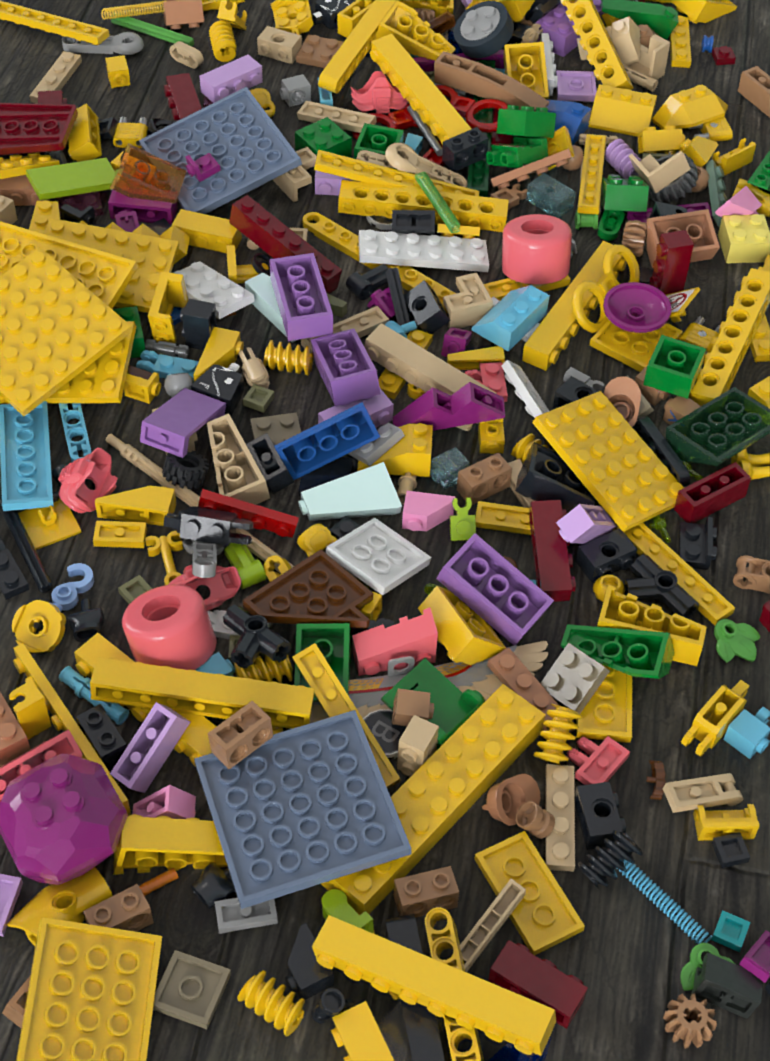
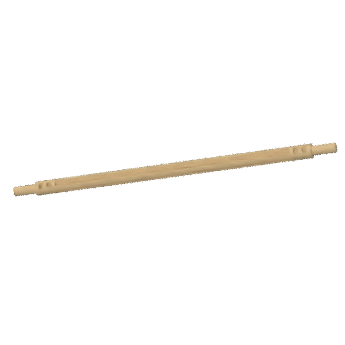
[106,434,294,574]

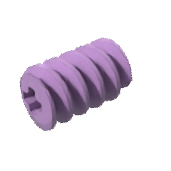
[604,139,642,179]

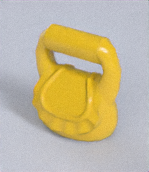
[249,88,276,117]
[297,523,338,557]

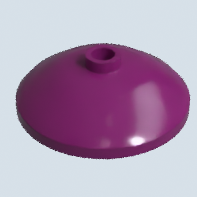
[603,282,671,333]

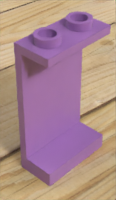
[140,388,226,458]

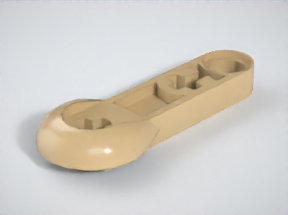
[385,143,467,187]

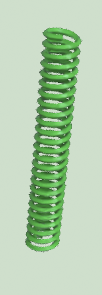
[415,172,461,233]

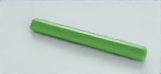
[111,12,194,46]

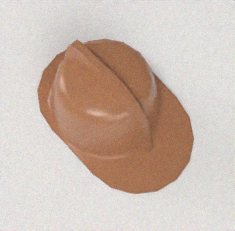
[603,376,641,427]
[482,774,540,826]

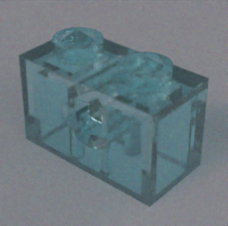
[526,173,576,218]

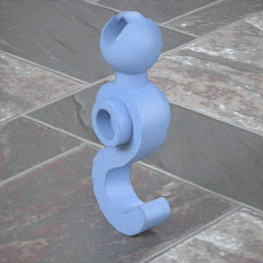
[51,563,94,611]

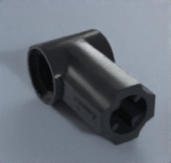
[346,264,389,300]

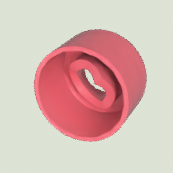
[502,214,572,284]
[122,585,217,670]

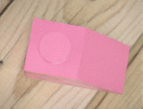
[715,186,762,217]
[402,491,456,532]
[132,785,196,819]

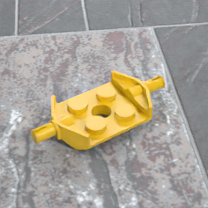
[271,0,313,35]

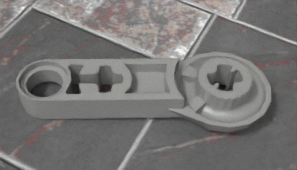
[62,32,144,55]
[183,539,225,578]

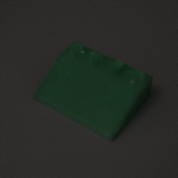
[666,387,770,466]

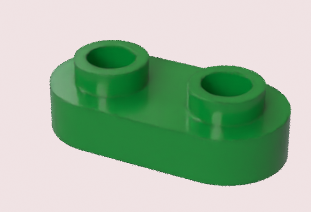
[597,210,625,241]

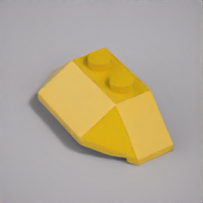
[652,85,728,130]

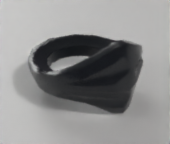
[148,118,173,135]

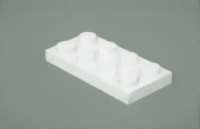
[174,261,254,319]

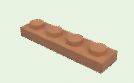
[490,149,572,190]
[487,647,575,733]

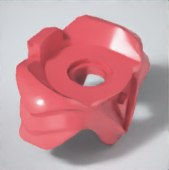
[350,71,408,114]
[58,448,118,513]
[168,565,241,611]

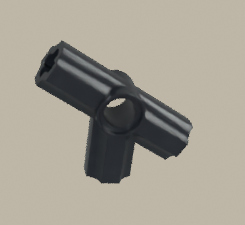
[624,554,699,619]
[223,604,291,669]

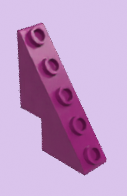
[393,382,505,431]

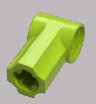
[224,543,266,589]

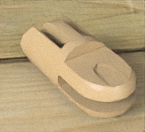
[238,347,270,389]

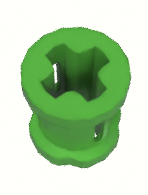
[575,210,598,230]

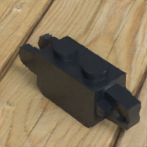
[164,506,253,546]

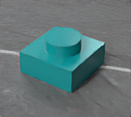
[711,910,751,952]

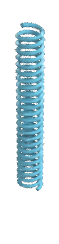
[617,860,712,944]

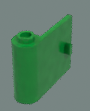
[381,658,485,750]

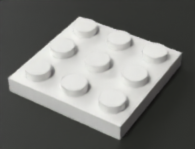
[325,518,431,596]

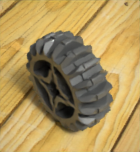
[642,152,698,204]

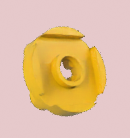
[12,600,66,653]

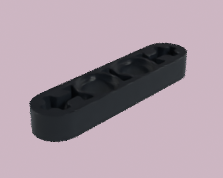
[633,416,690,487]

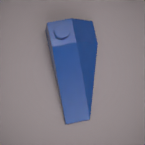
[547,100,591,145]

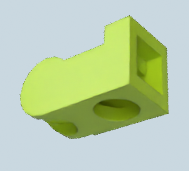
[322,889,374,933]

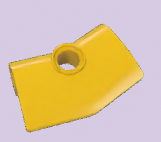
[7,867,113,947]

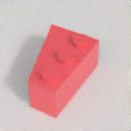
[352,608,438,676]

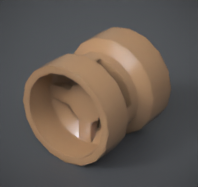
[515,801,555,839]

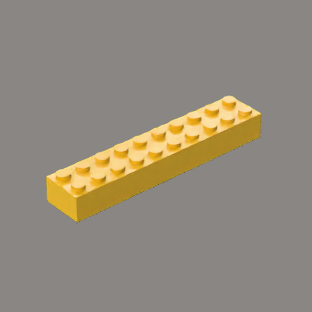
[321,684,546,915]

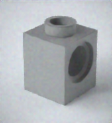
[280,74,311,107]

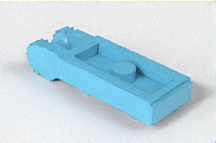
[136,350,199,383]

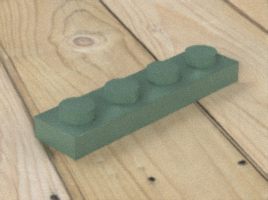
[706,159,728,228]

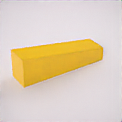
[447,346,505,370]

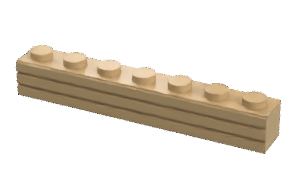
[460,879,526,973]

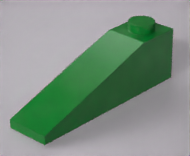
[601,0,678,40]
[561,624,674,679]

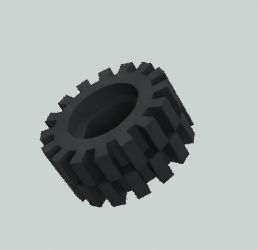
[162,450,209,489]

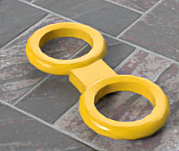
[572,245,640,333]

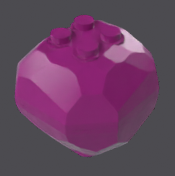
[0,753,128,885]

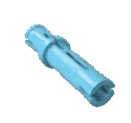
[59,666,129,725]

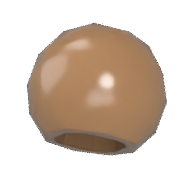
[563,145,583,171]
[691,166,709,193]

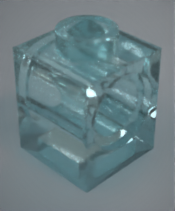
[430,447,470,490]

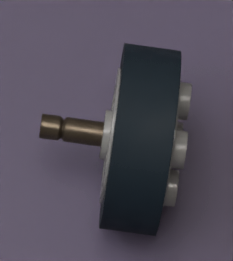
[454,1,514,58]

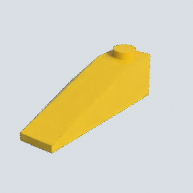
[376,0,456,61]

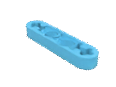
[59,403,92,463]

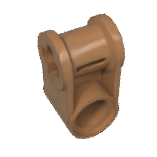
[733,555,770,594]

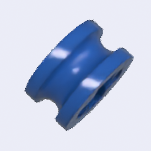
[701,35,714,53]

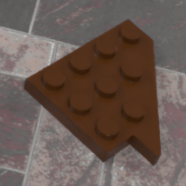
[243,549,374,628]

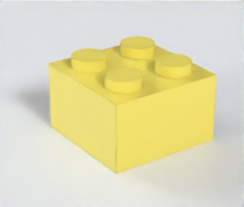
[718,214,770,263]

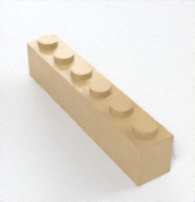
[364,323,496,424]

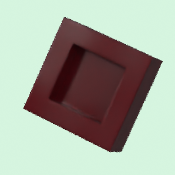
[711,46,736,65]

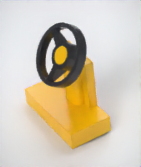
[226,245,271,284]

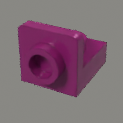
[185,153,221,182]
[114,210,140,232]
[367,287,396,320]
[441,327,472,357]

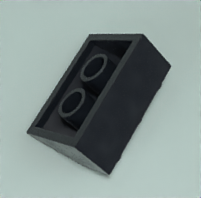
[515,442,595,514]

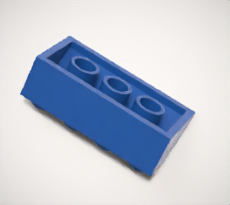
[274,402,380,480]

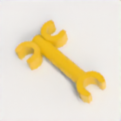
[145,531,183,585]

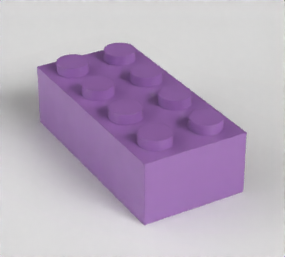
[535,0,605,57]
[270,253,333,341]
[310,328,381,406]
[436,533,554,645]

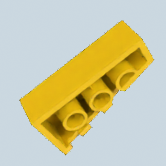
[113,814,228,875]

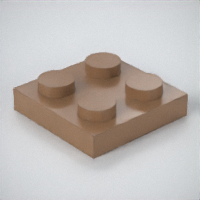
[296,35,344,68]

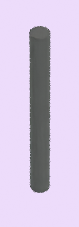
[407,105,443,156]

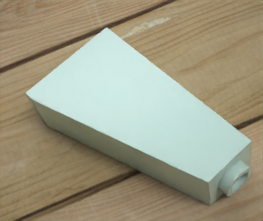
[245,273,297,343]
[298,462,402,521]

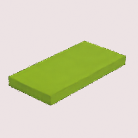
[26,158,121,200]

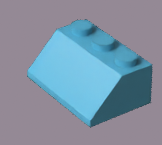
[472,285,550,352]

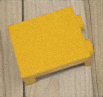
[148,271,188,343]

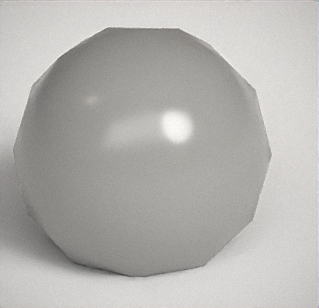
[164,373,193,397]

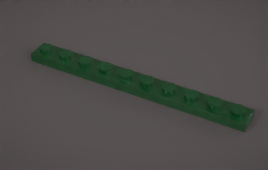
[467,60,496,197]

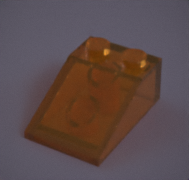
[110,143,186,203]

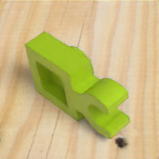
[449,497,476,541]

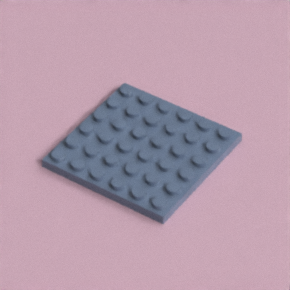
[139,87,302,214]
[194,710,412,909]

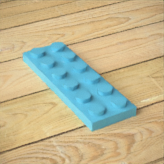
[0,401,54,511]

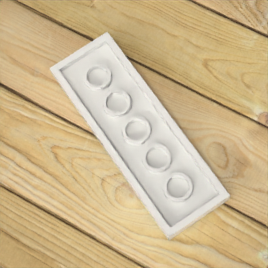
[358,230,489,272]

